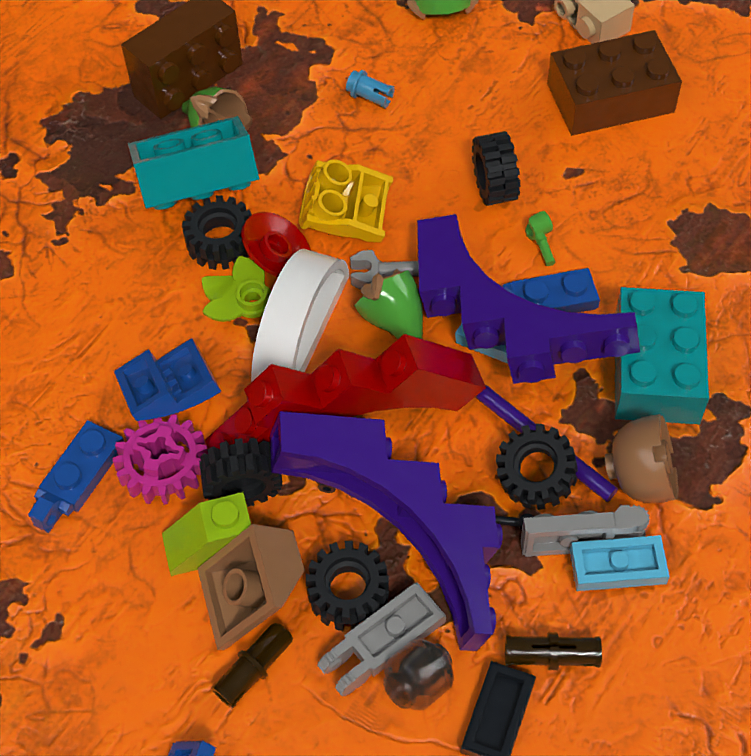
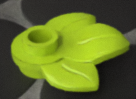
[201,256,271,322]

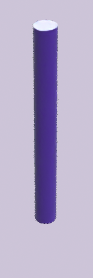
[476,385,618,502]

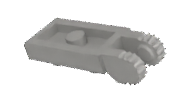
[520,505,650,557]
[317,583,446,697]

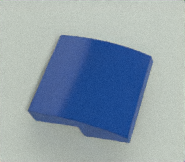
[114,338,222,421]

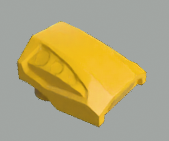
[298,159,393,242]

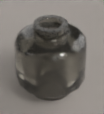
[383,639,454,711]

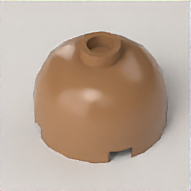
[605,414,679,503]

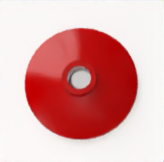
[241,212,311,277]

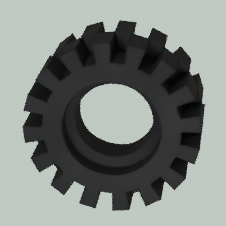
[472,131,520,206]
[182,195,252,270]
[496,424,578,510]
[199,438,283,507]
[306,541,389,631]

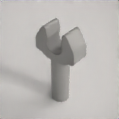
[350,250,419,290]

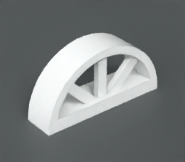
[251,249,350,382]

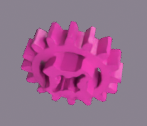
[113,414,208,505]

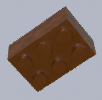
[121,0,243,119]
[547,30,682,136]

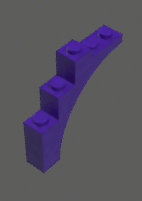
[417,214,640,384]
[270,411,503,651]

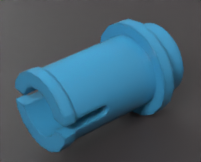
[346,70,395,108]

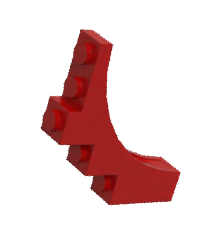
[205,334,486,449]

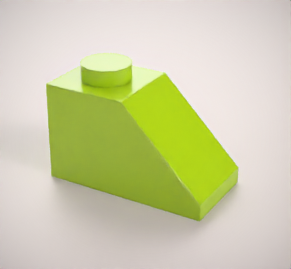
[162,492,251,576]

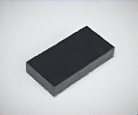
[460,661,536,756]

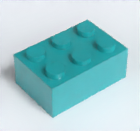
[128,116,260,210]
[615,287,709,425]

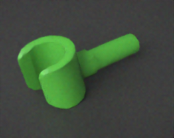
[526,211,555,266]

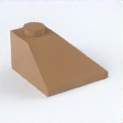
[197,524,304,650]

